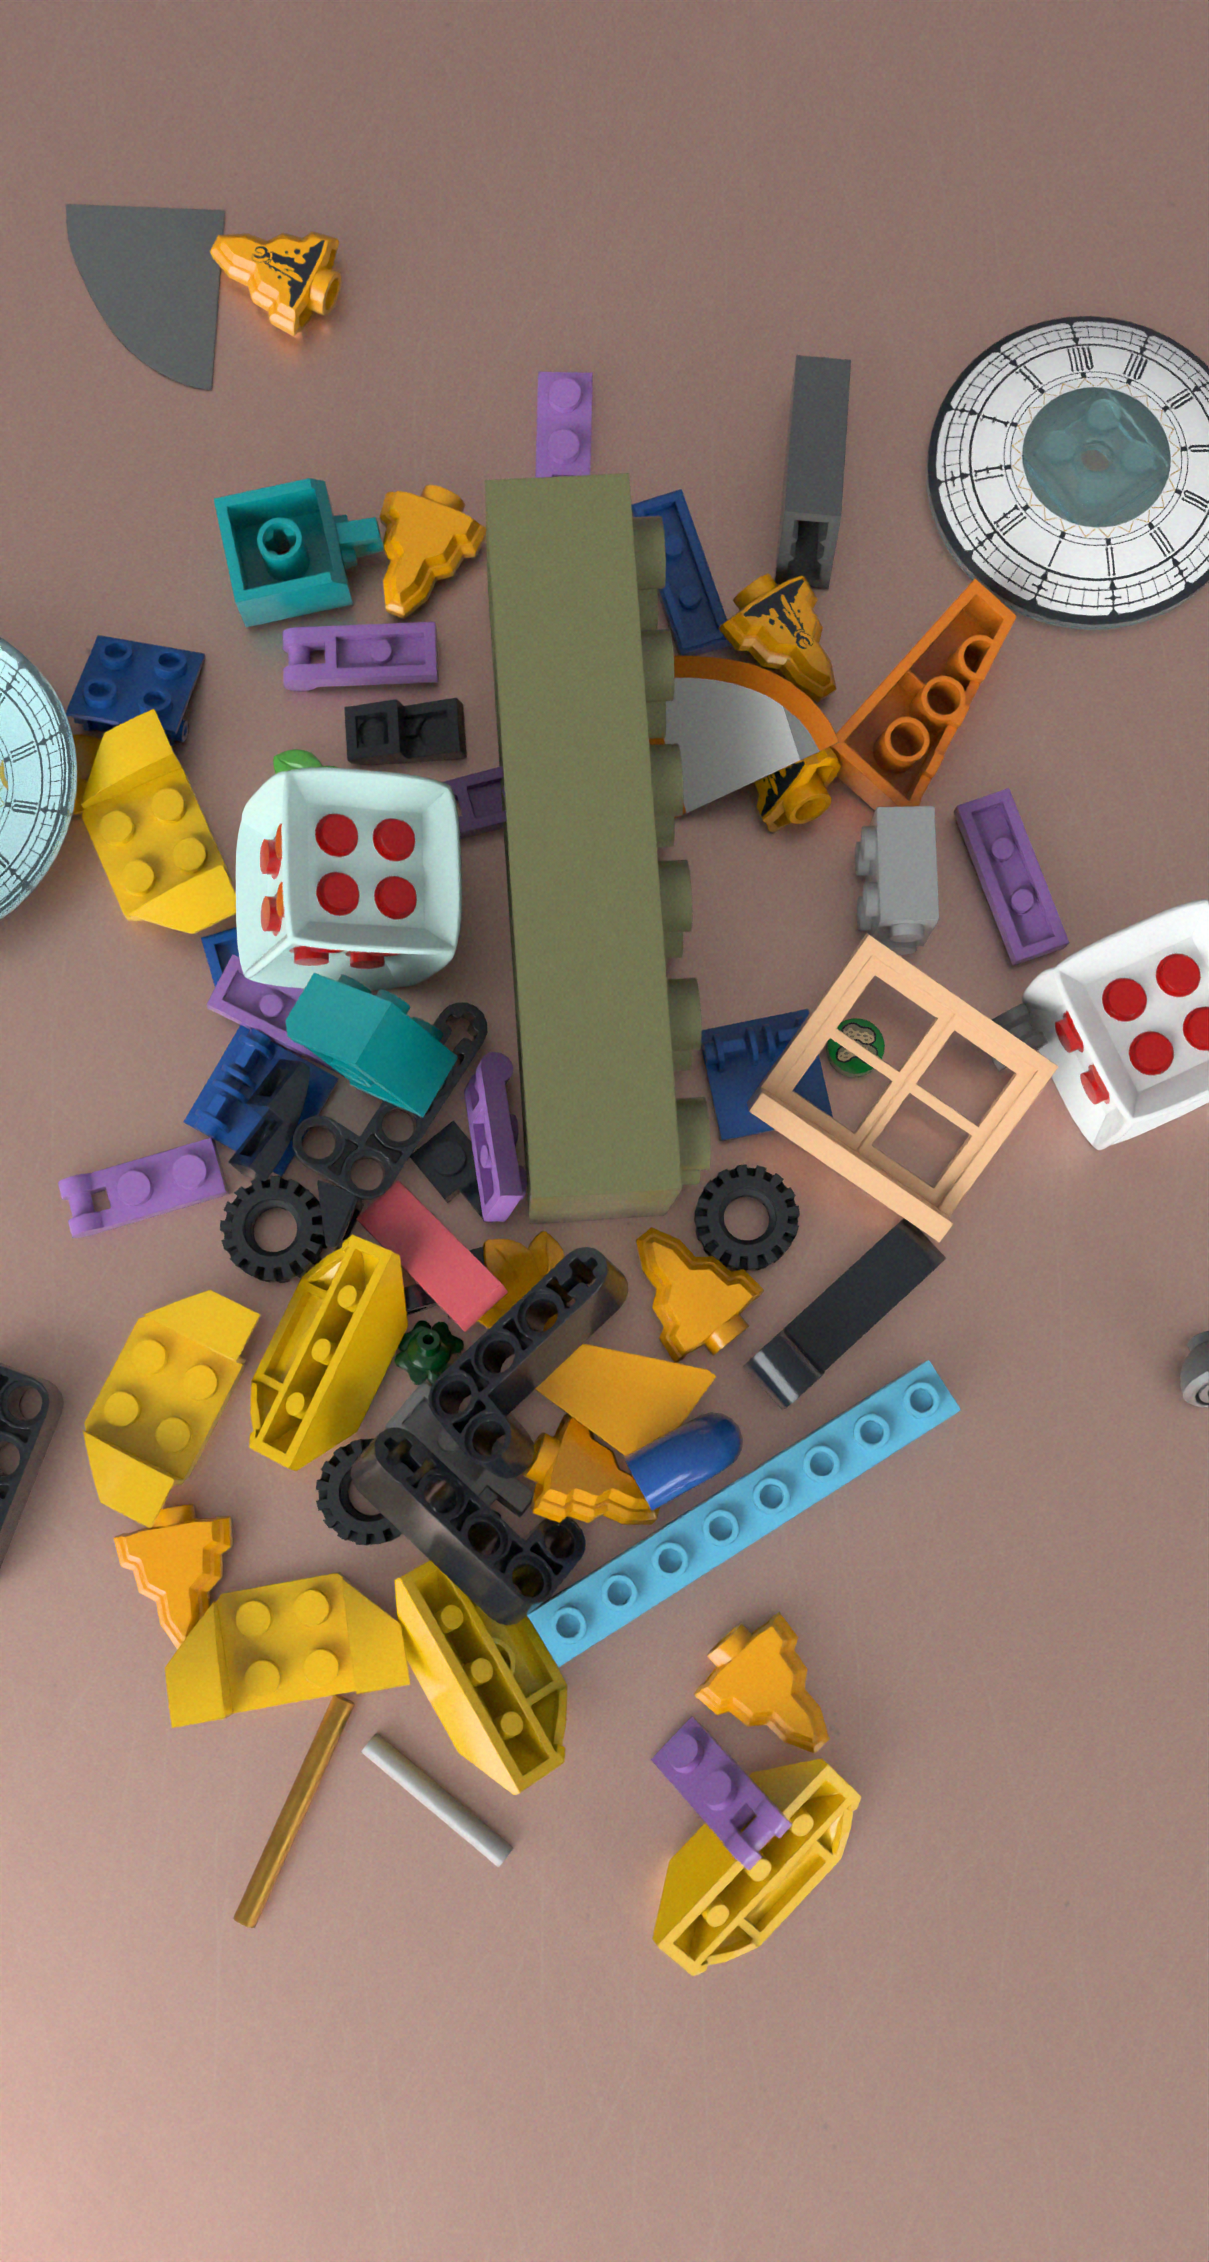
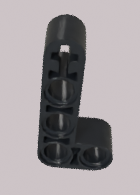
[292,1002,488,1200]
[743,1218,946,1410]
[428,1247,628,1479]
[0,1363,64,1568]
[351,1427,586,1625]

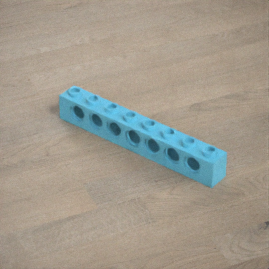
[527,1360,961,1667]

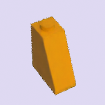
[535,1344,717,1456]

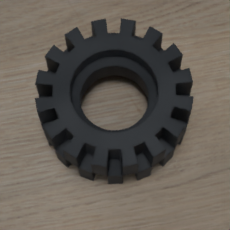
[694,1164,800,1271]
[220,1176,327,1283]
[316,1438,402,1546]

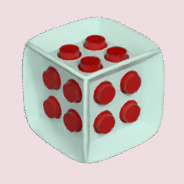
[236,767,462,991]

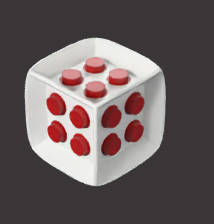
[1022,899,1209,1150]

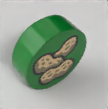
[826,1018,885,1077]

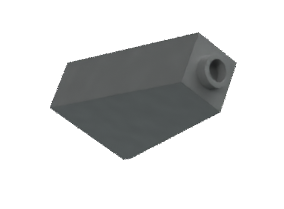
[774,355,851,589]

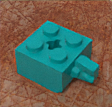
[214,478,383,627]
[286,973,458,1117]

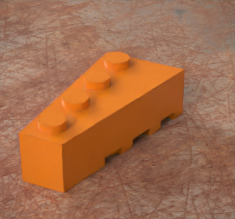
[830,578,1017,811]

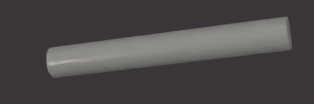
[361,1733,513,1867]

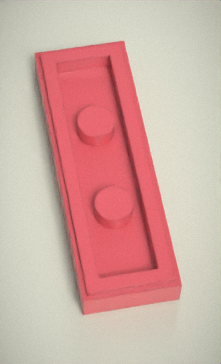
[356,1180,508,1332]

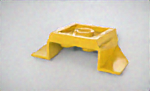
[81,709,236,934]
[82,1290,261,1529]
[165,1572,410,1728]

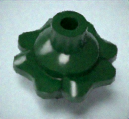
[395,1320,464,1385]

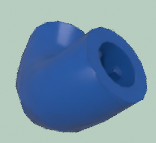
[623,1412,743,1511]

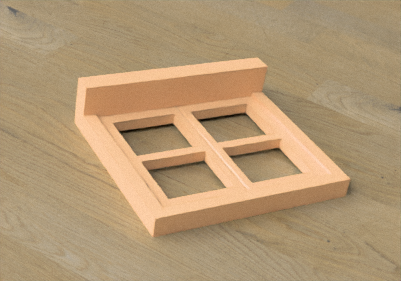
[747,933,1058,1242]

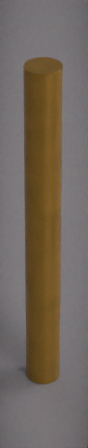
[233,1695,355,1928]

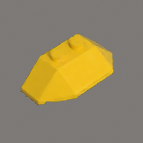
[249,1234,408,1471]
[395,1560,568,1795]
[652,1758,861,1976]

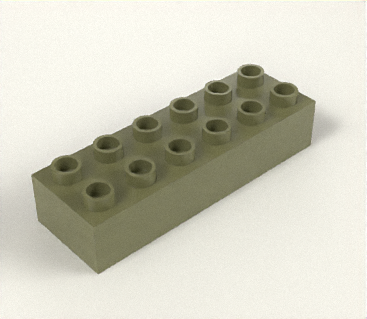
[485,473,711,1224]

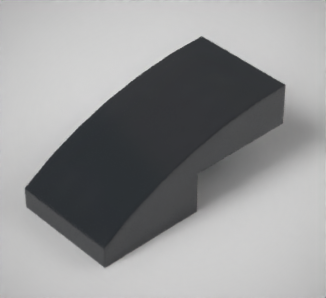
[344,698,467,764]
[228,1059,310,1181]

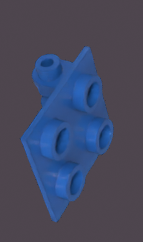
[66,635,205,746]
[701,1008,833,1141]
[184,1025,339,1177]

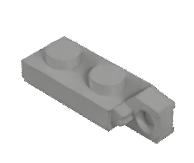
[385,1382,533,1518]

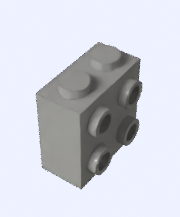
[855,806,939,955]

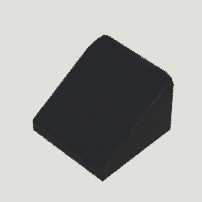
[317,1180,364,1251]

